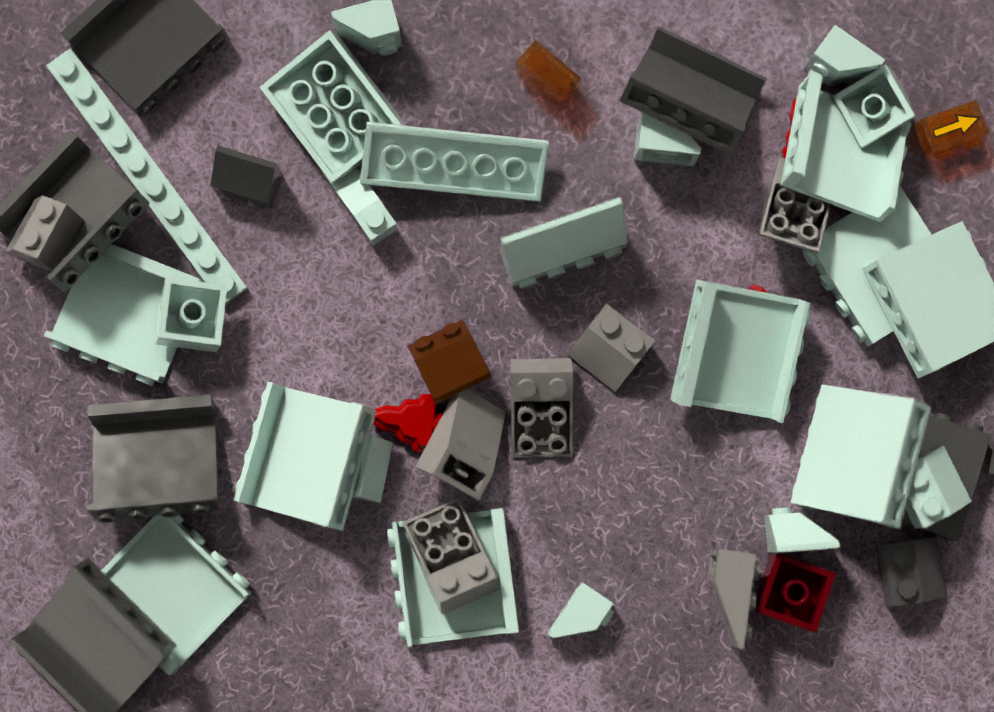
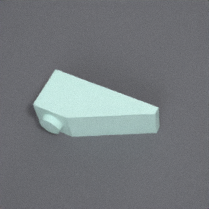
[322,168,398,246]

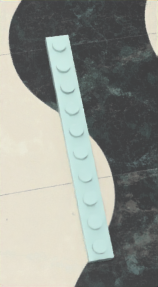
[46,48,248,305]

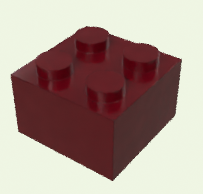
[753,552,836,633]

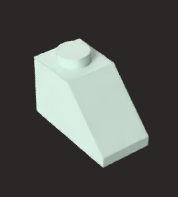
[547,582,614,638]

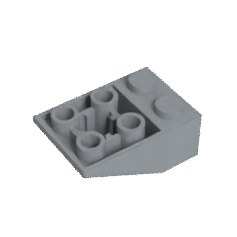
[758,157,831,254]
[510,358,573,458]
[415,389,506,500]
[402,498,498,615]
[707,549,760,649]

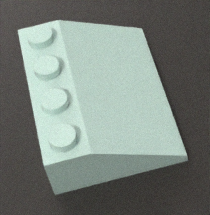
[260,30,407,183]
[500,198,628,289]

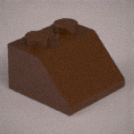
[408,319,492,404]

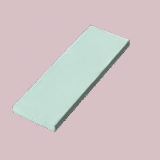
[360,122,549,202]

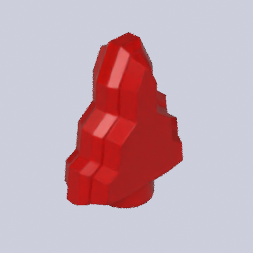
[373,394,443,453]

